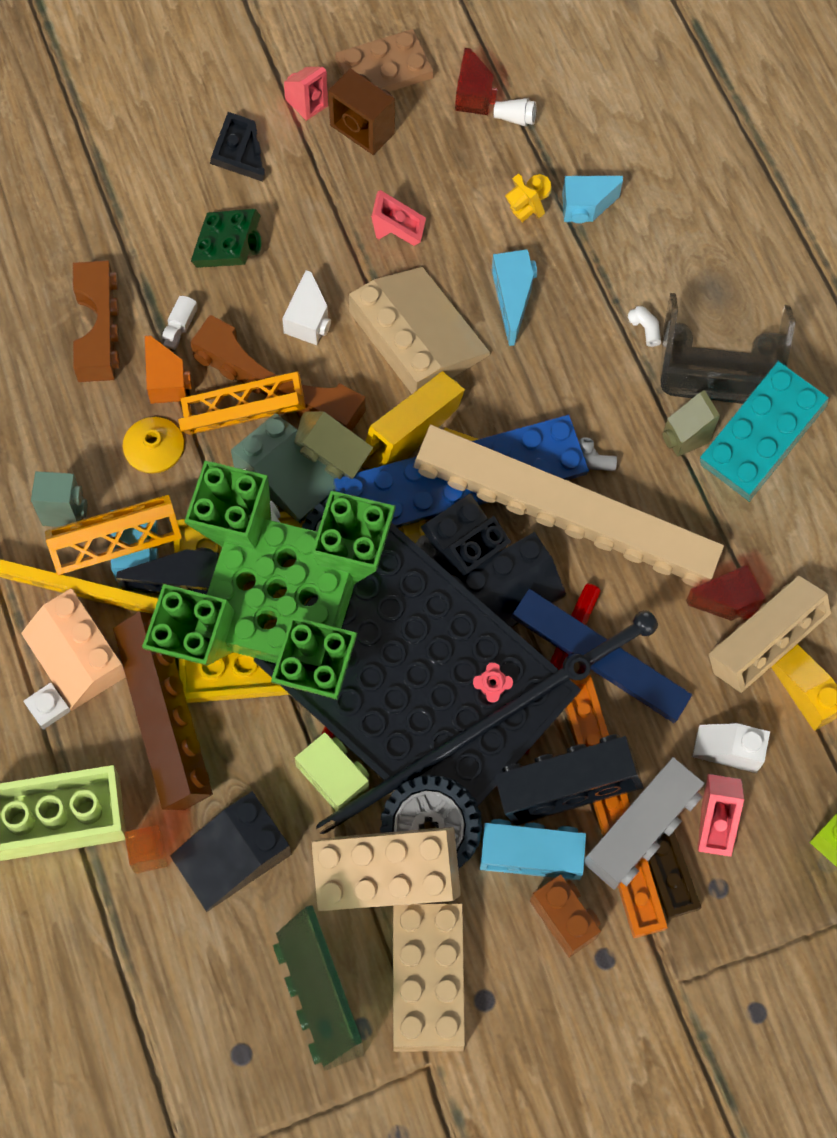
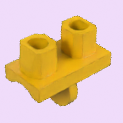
[505,173,552,223]

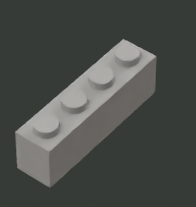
[584,757,705,890]

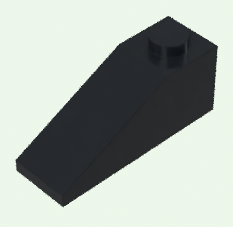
[116,547,219,595]

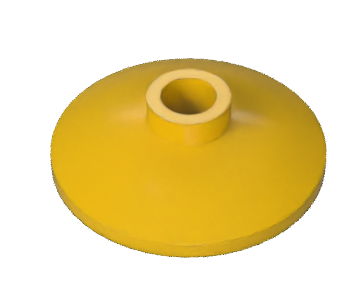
[123,417,184,474]

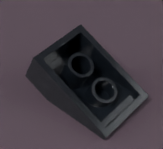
[170,791,292,912]

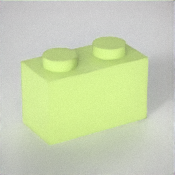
[295,733,369,811]

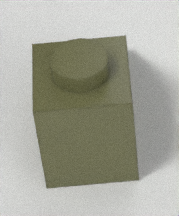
[662,391,720,457]

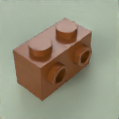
[530,874,601,958]

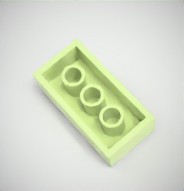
[0,765,127,861]

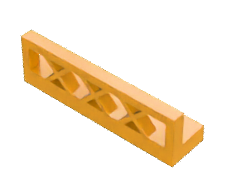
[178,372,306,435]
[45,495,182,575]

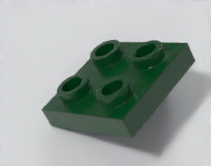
[191,209,262,268]

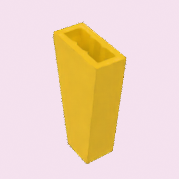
[362,371,465,470]

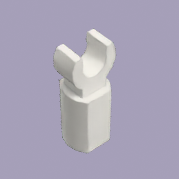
[162,296,198,350]

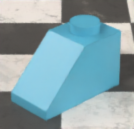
[562,176,623,223]

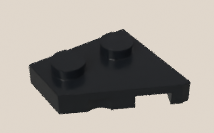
[210,112,265,182]

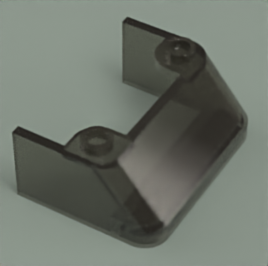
[660,293,796,404]

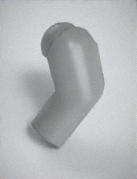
[578,437,617,471]

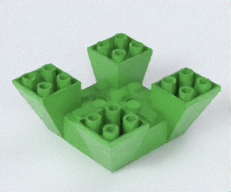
[142,461,396,700]

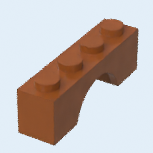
[73,261,120,382]

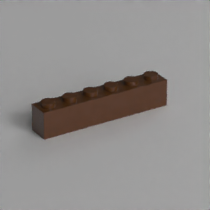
[113,611,213,810]

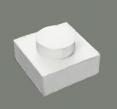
[23,683,70,730]

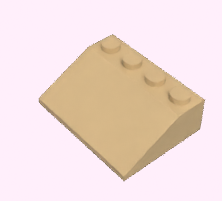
[349,267,490,394]

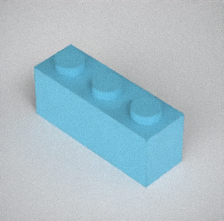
[480,819,586,881]

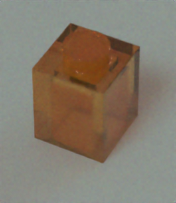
[124,825,168,874]

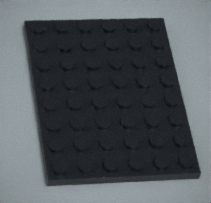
[253,523,581,828]

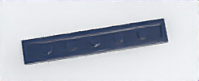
[511,589,692,723]

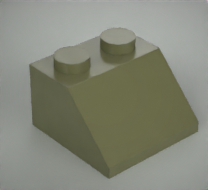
[294,411,373,479]

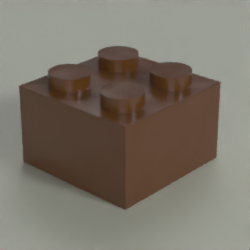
[328,68,395,156]

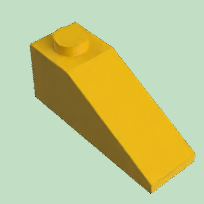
[771,644,837,731]

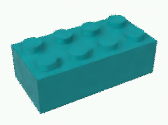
[700,361,829,502]

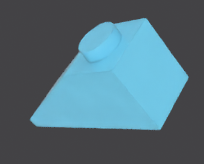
[491,249,537,346]

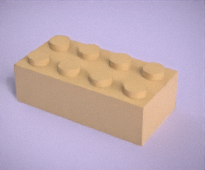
[311,827,461,911]
[393,904,465,1052]

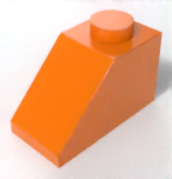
[145,335,192,404]

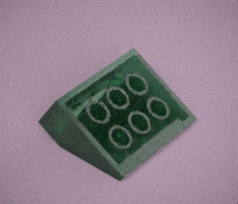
[273,905,364,1071]

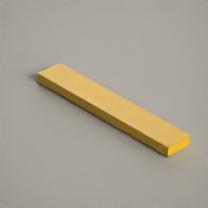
[0,559,158,613]

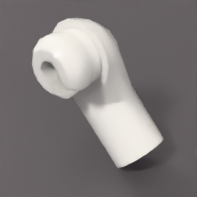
[628,306,661,347]

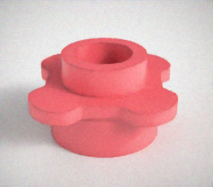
[473,663,513,703]

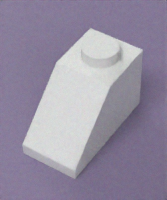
[282,270,331,345]
[692,723,770,773]

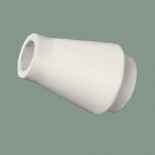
[494,98,536,127]

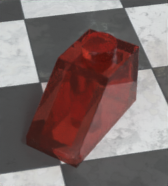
[455,48,498,116]
[686,565,765,621]

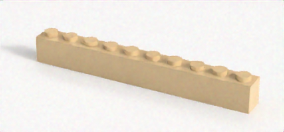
[413,424,724,587]

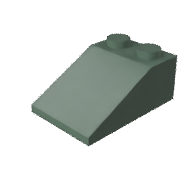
[231,413,336,523]

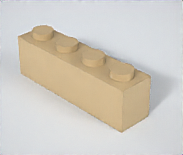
[709,576,831,693]

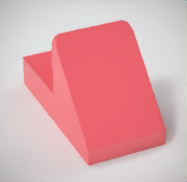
[371,190,426,246]

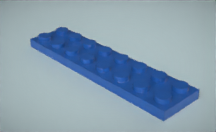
[333,415,589,528]

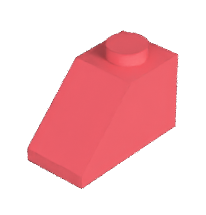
[284,67,328,121]
[698,774,744,857]

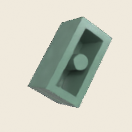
[31,471,88,527]

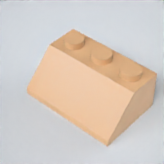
[21,588,126,711]

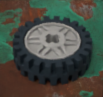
[380,775,483,869]

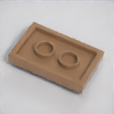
[335,29,433,92]

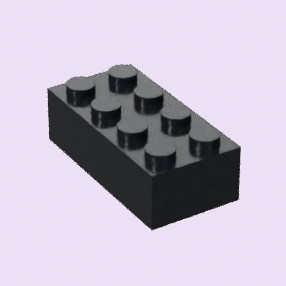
[495,734,644,826]

